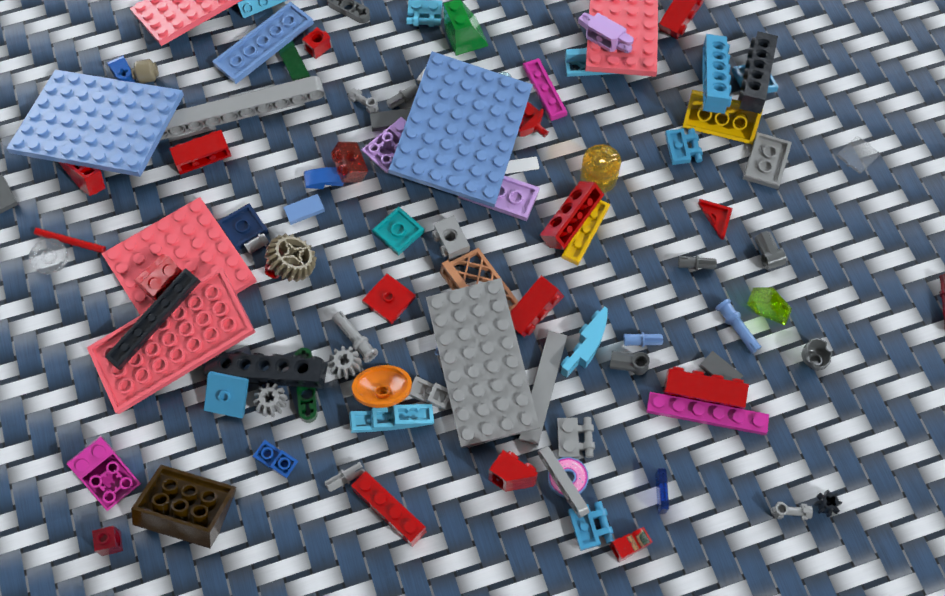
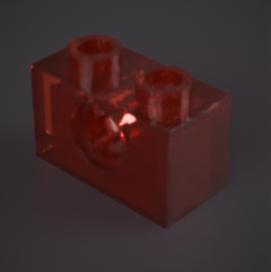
[331,142,368,182]

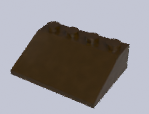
[131,465,236,549]

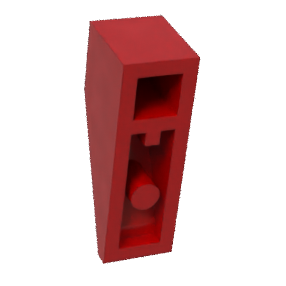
[58,162,105,196]

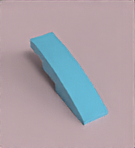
[349,404,434,433]

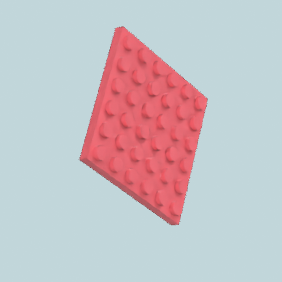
[101,197,257,315]

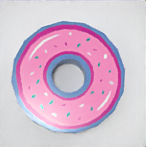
[548,457,589,498]

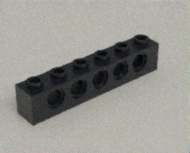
[738,31,778,114]
[203,351,327,389]

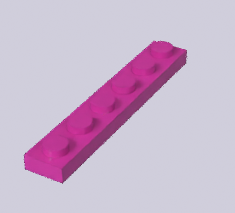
[646,392,769,435]

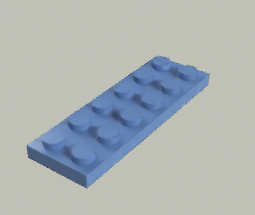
[212,1,314,84]

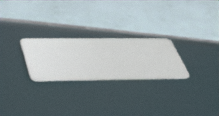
[505,157,539,174]

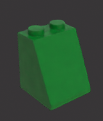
[444,0,488,56]

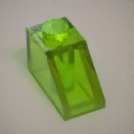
[747,287,792,325]

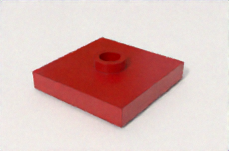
[362,273,416,324]

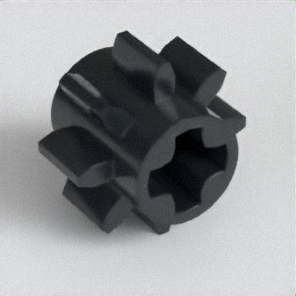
[814,490,842,517]

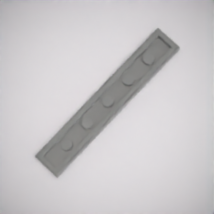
[519,331,567,446]

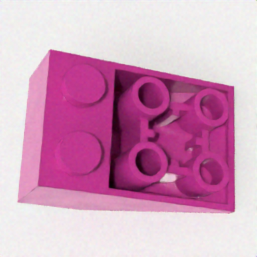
[67,436,141,511]

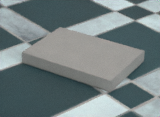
[743,132,792,190]

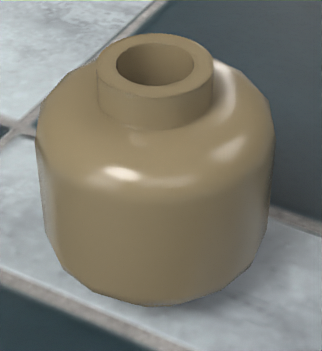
[131,59,159,84]

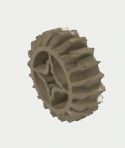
[265,233,317,282]

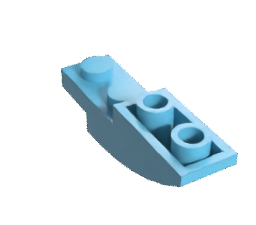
[561,306,608,378]

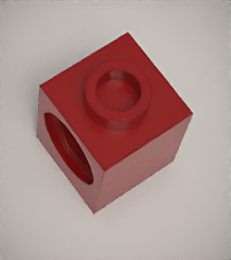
[302,27,331,59]

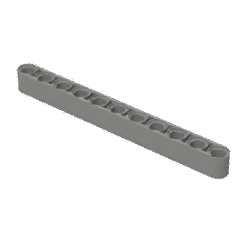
[160,76,325,140]

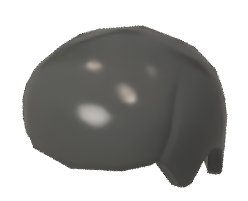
[801,338,832,371]

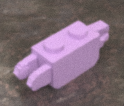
[578,13,634,54]

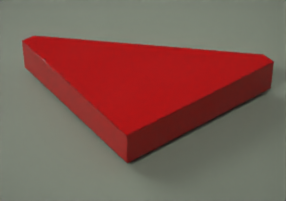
[698,199,733,240]

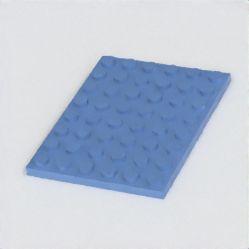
[388,51,533,207]
[6,70,184,177]

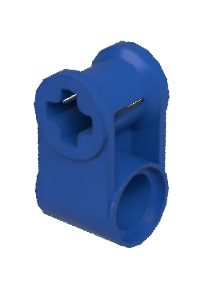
[107,55,136,83]

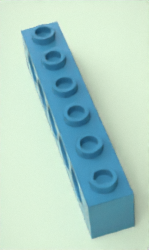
[702,34,732,114]

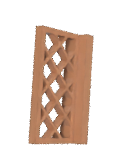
[440,248,518,312]

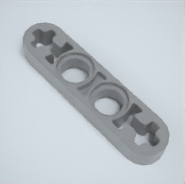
[538,446,590,518]

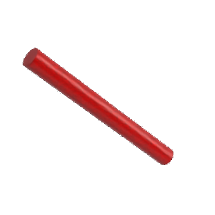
[34,228,106,253]

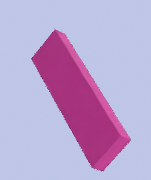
[523,58,567,121]

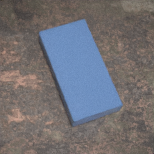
[283,194,325,225]

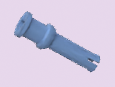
[715,299,762,354]

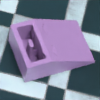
[361,117,406,173]

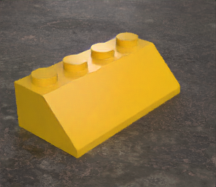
[682,90,763,144]

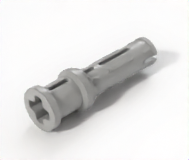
[332,311,378,363]

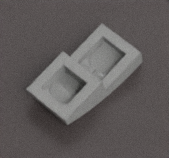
[408,376,450,409]

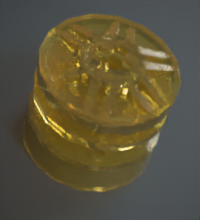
[580,144,622,193]

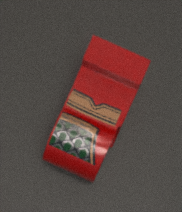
[610,527,653,563]

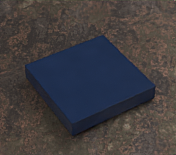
[217,203,269,251]

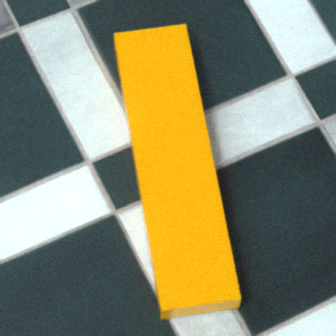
[561,200,610,266]

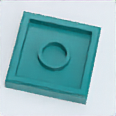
[372,206,425,256]

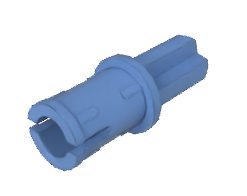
[624,332,663,347]

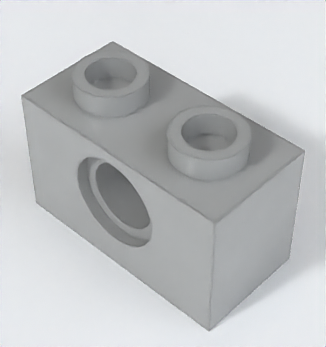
[432,215,470,262]

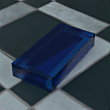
[655,468,669,514]

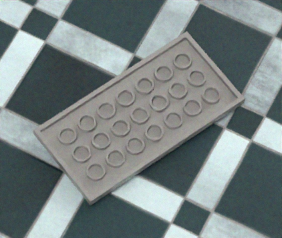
[426,278,540,448]

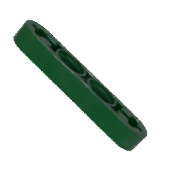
[295,348,318,423]

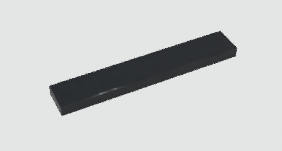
[105,268,201,370]

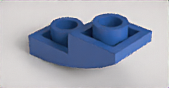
[304,167,344,189]
[253,440,298,479]

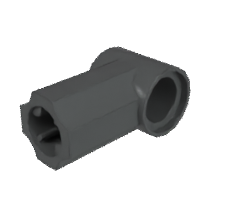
[754,231,786,270]
[610,351,650,375]

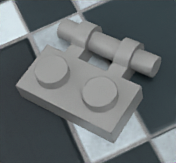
[557,417,595,459]

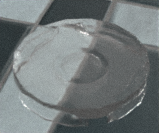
[29,238,68,275]

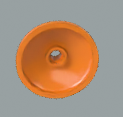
[352,365,412,408]

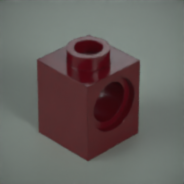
[92,526,123,556]

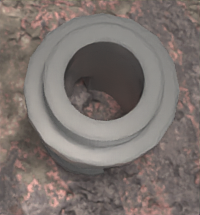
[244,233,269,254]

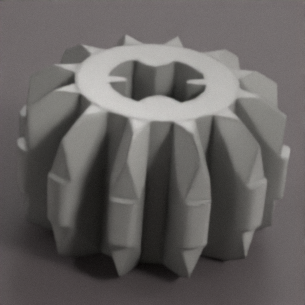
[328,346,362,380]
[253,383,288,417]

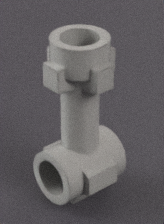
[348,88,379,114]
[771,502,813,520]

